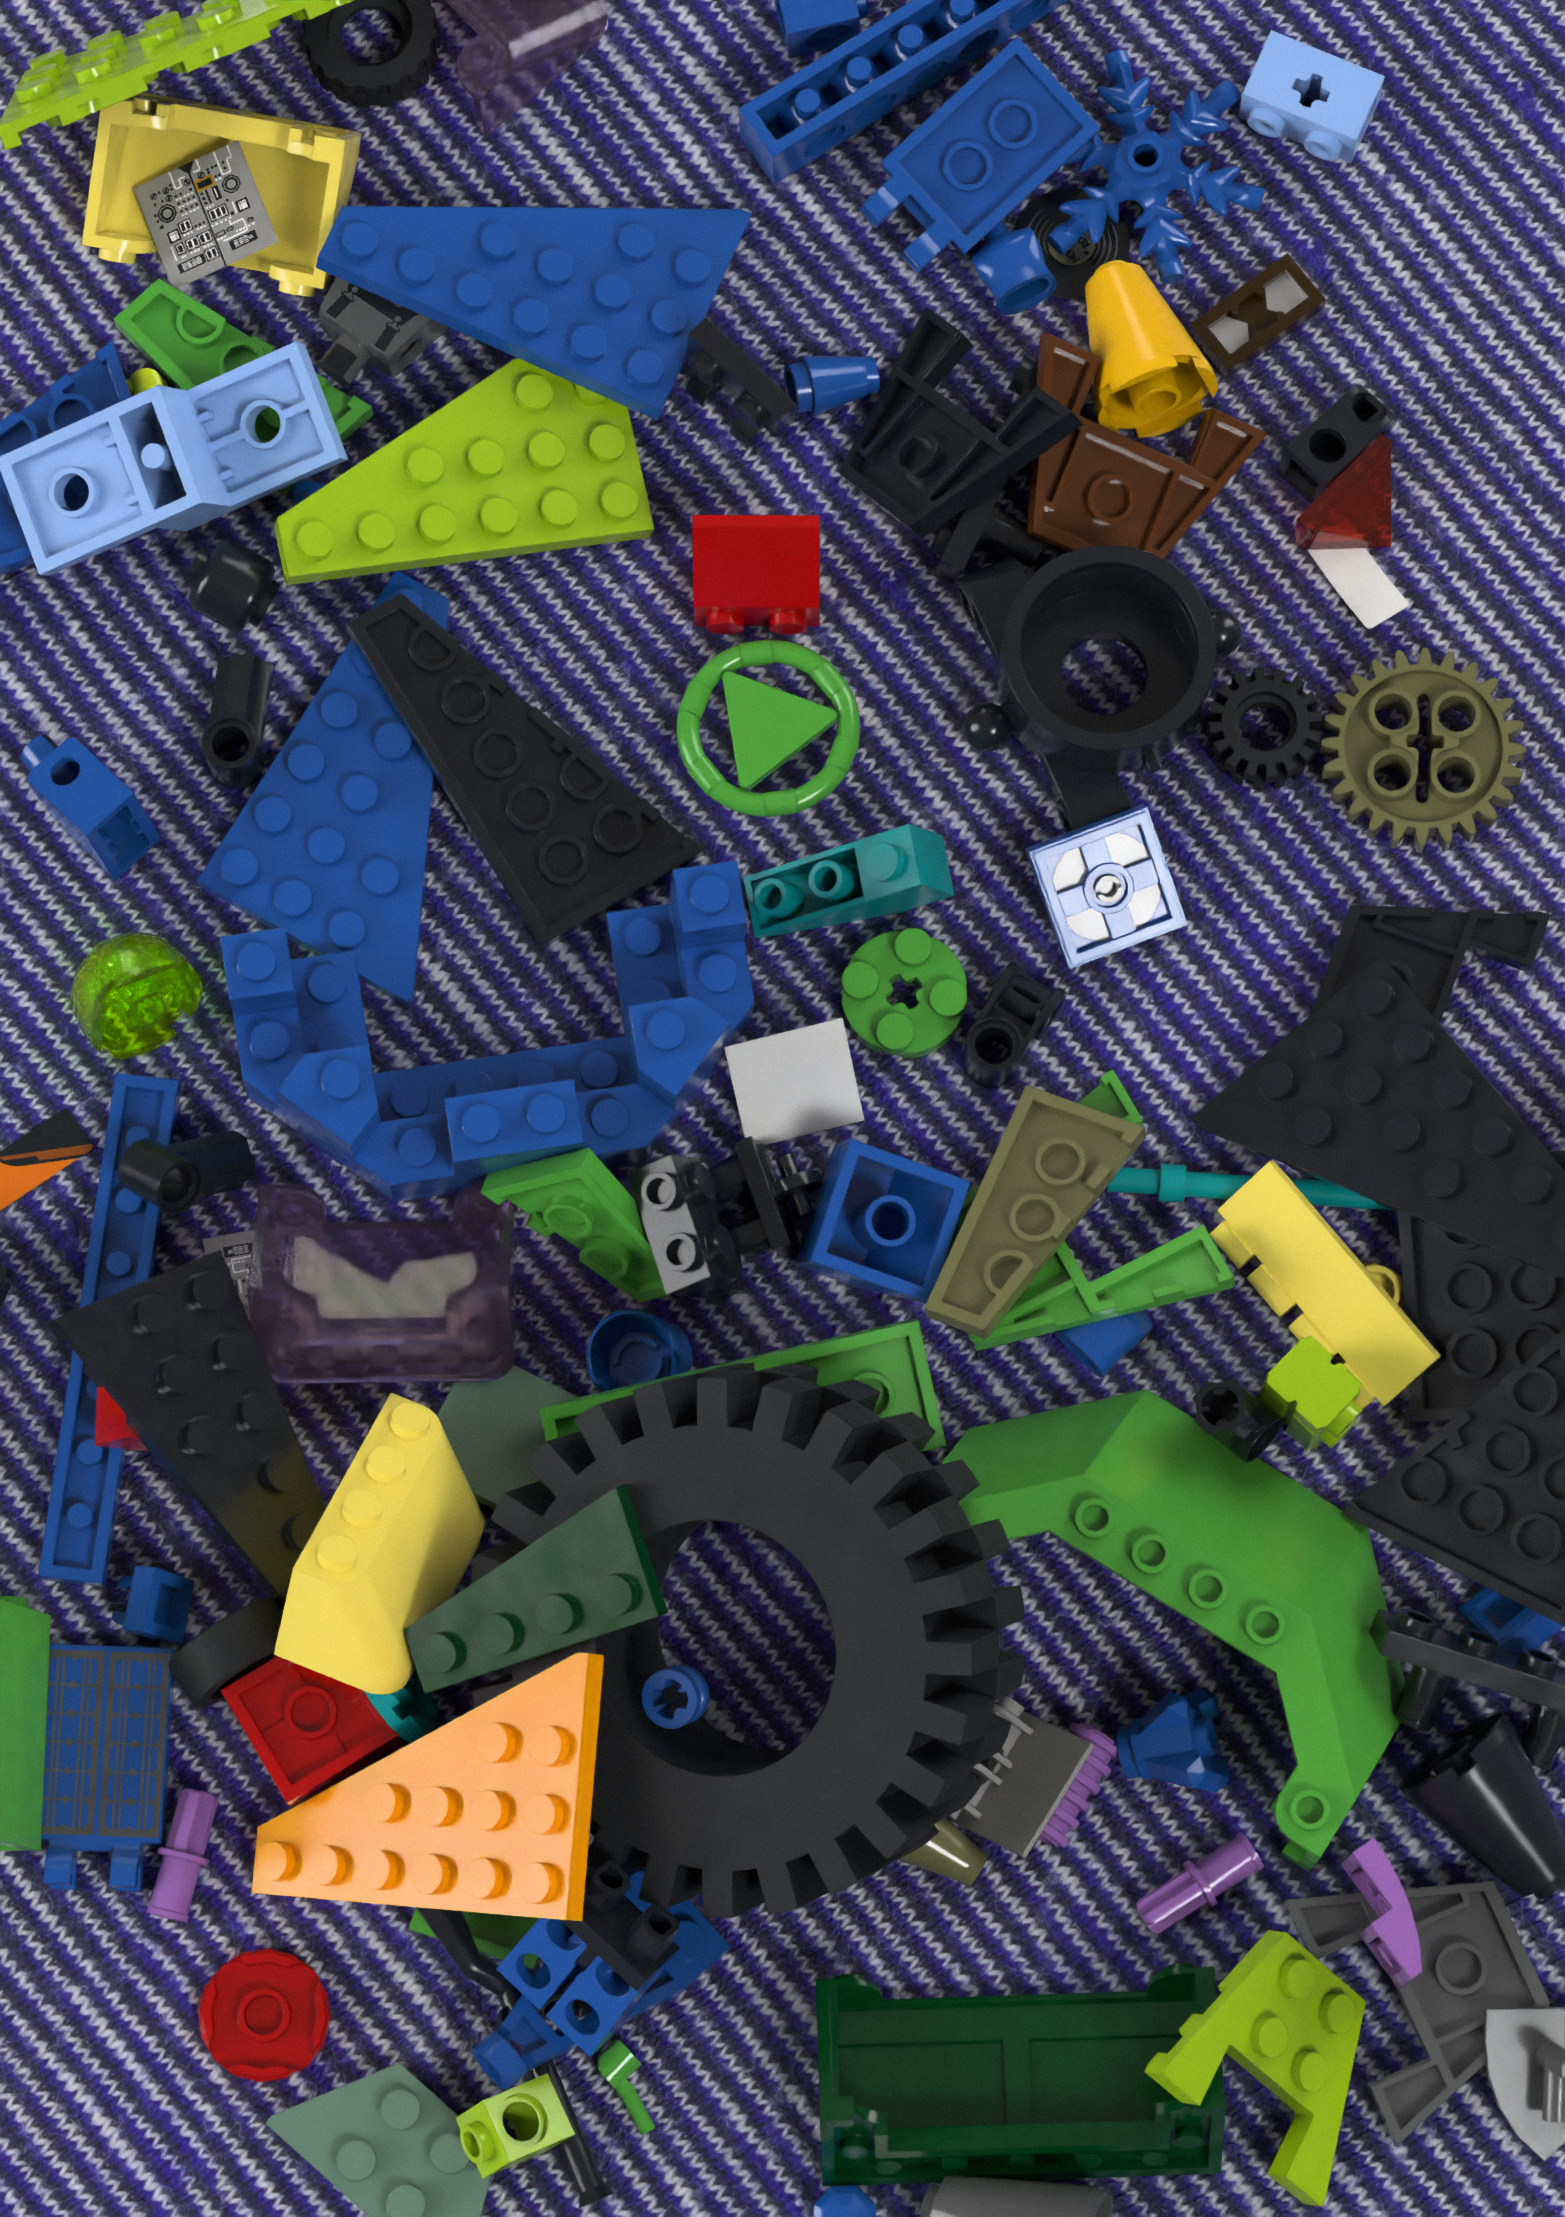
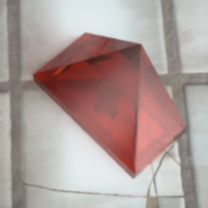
[1294,434,1391,550]

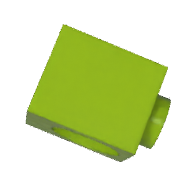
[455,2073,575,2179]

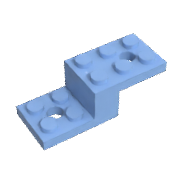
[0,341,348,576]

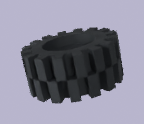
[1206,667,1322,790]

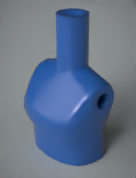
[971,220,1056,315]

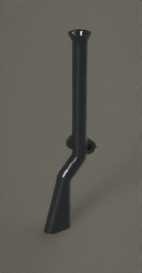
[416,1907,615,2208]

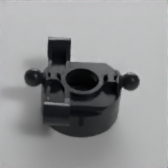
[955,545,1242,833]

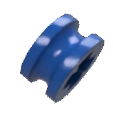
[642,1665,710,1729]

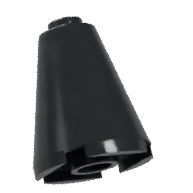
[1399,1711,1565,1900]

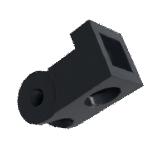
[1276,385,1398,509]

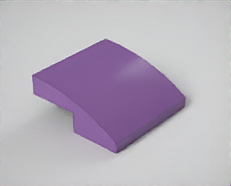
[1341,1837,1422,1989]

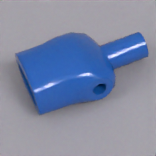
[1054,1310,1152,1378]

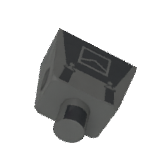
[319,277,450,386]

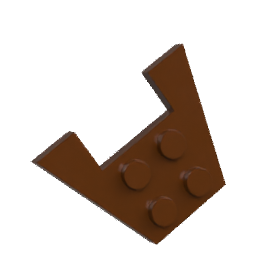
[1027,333,1268,559]

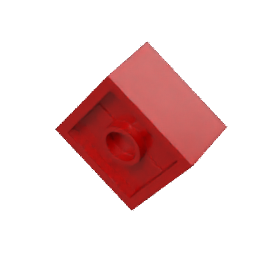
[220,1656,407,1808]

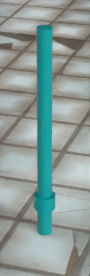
[1107,1163,1394,1211]

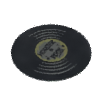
[1015,188,1130,298]

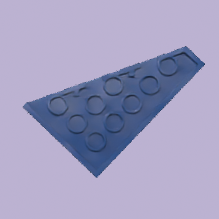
[316,206,752,420]
[197,571,451,1008]

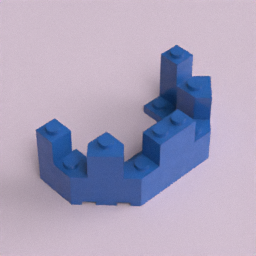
[220,860,754,1203]

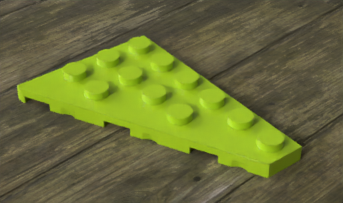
[0,0,354,150]
[274,357,654,585]

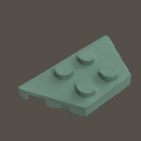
[265,2063,493,2217]

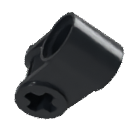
[963,960,1067,1088]

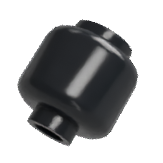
[183,539,281,632]

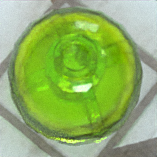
[71,931,203,1059]

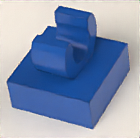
[111,1565,195,1644]

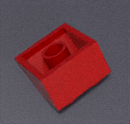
[692,515,820,635]

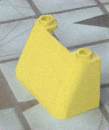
[82,92,361,297]

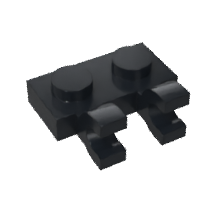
[685,318,796,450]

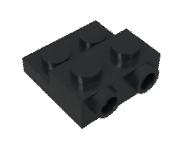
[627,1154,745,1300]

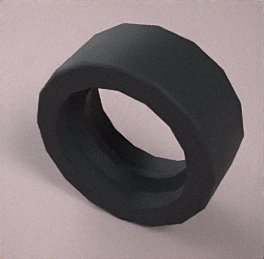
[169,1597,283,1708]

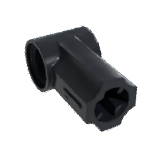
[202,654,273,789]
[118,1131,256,1214]
[1192,1378,1283,1463]

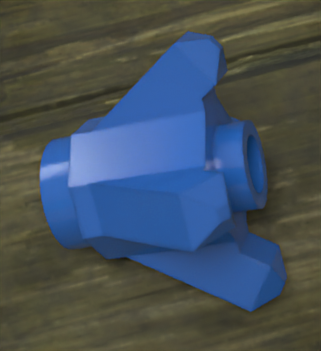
[1116,1687,1230,1793]

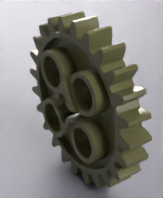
[1319,648,1526,853]

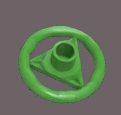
[676,639,860,818]

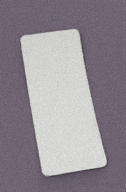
[1305,520,1409,629]

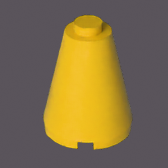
[1085,260,1218,438]

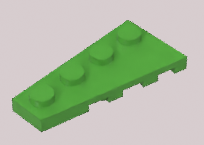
[113,279,374,496]

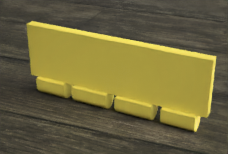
[1209,1160,1441,1409]

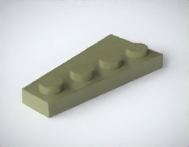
[924,1085,1146,1339]

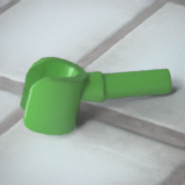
[597,2040,655,2135]

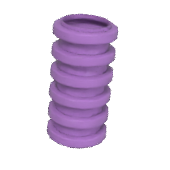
[1038,1722,1119,1848]

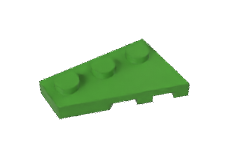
[480,1148,670,1303]

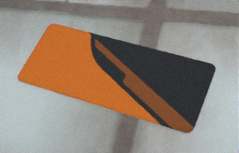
[0,1109,93,1211]

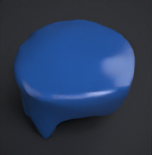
[586,1309,693,1392]

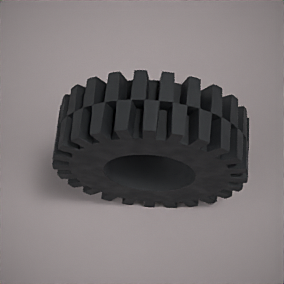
[470,1363,1025,1918]

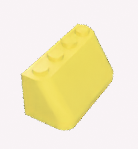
[274,1393,485,1695]

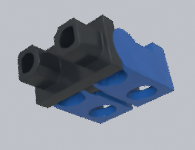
[496,1860,680,2057]

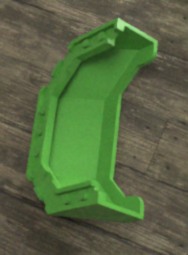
[941,1389,1406,1872]

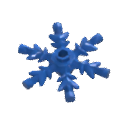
[1047,50,1265,284]

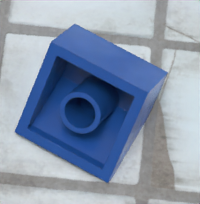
[795,1139,970,1303]

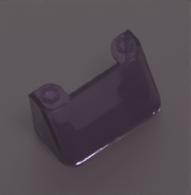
[247,1182,518,1384]

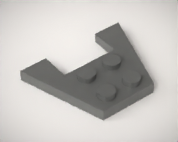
[1284,1881,1550,2147]

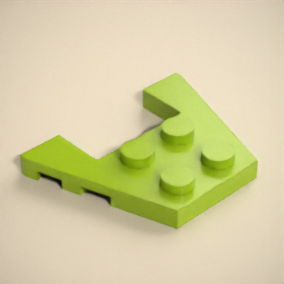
[1144,1930,1366,2207]

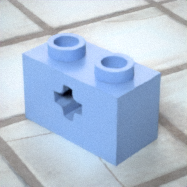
[1238,30,1385,163]

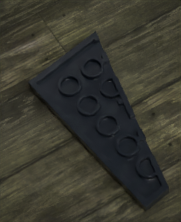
[45,1250,326,1612]

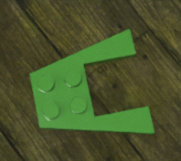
[942,1070,1235,1351]

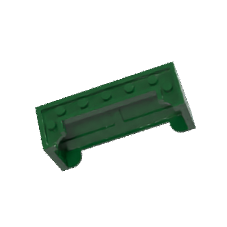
[816,1963,1226,2186]

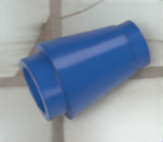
[784,356,880,417]

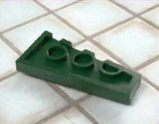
[404,1484,668,1694]

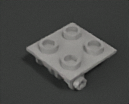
[946,1695,1094,1858]

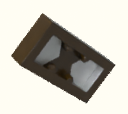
[1189,253,1326,379]

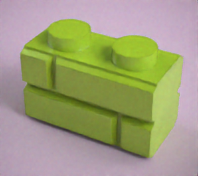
[1258,1336,1363,1451]

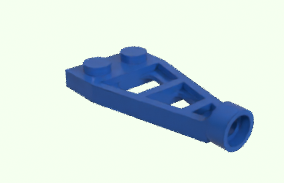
[472,1869,731,2090]

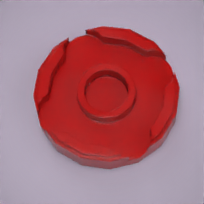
[198,1949,332,2083]

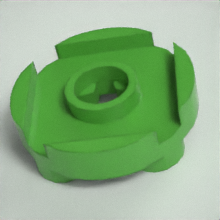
[842,928,967,1058]

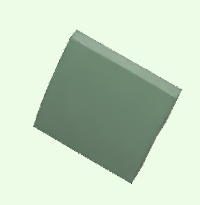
[437,1346,578,1510]

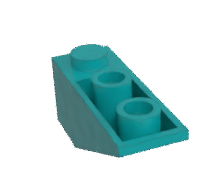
[743,824,955,939]

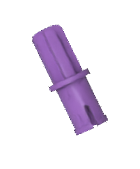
[146,1789,218,1923]
[1136,1832,1264,1934]

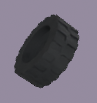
[302,0,440,108]

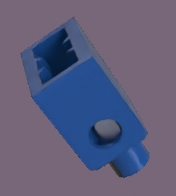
[20,735,161,881]

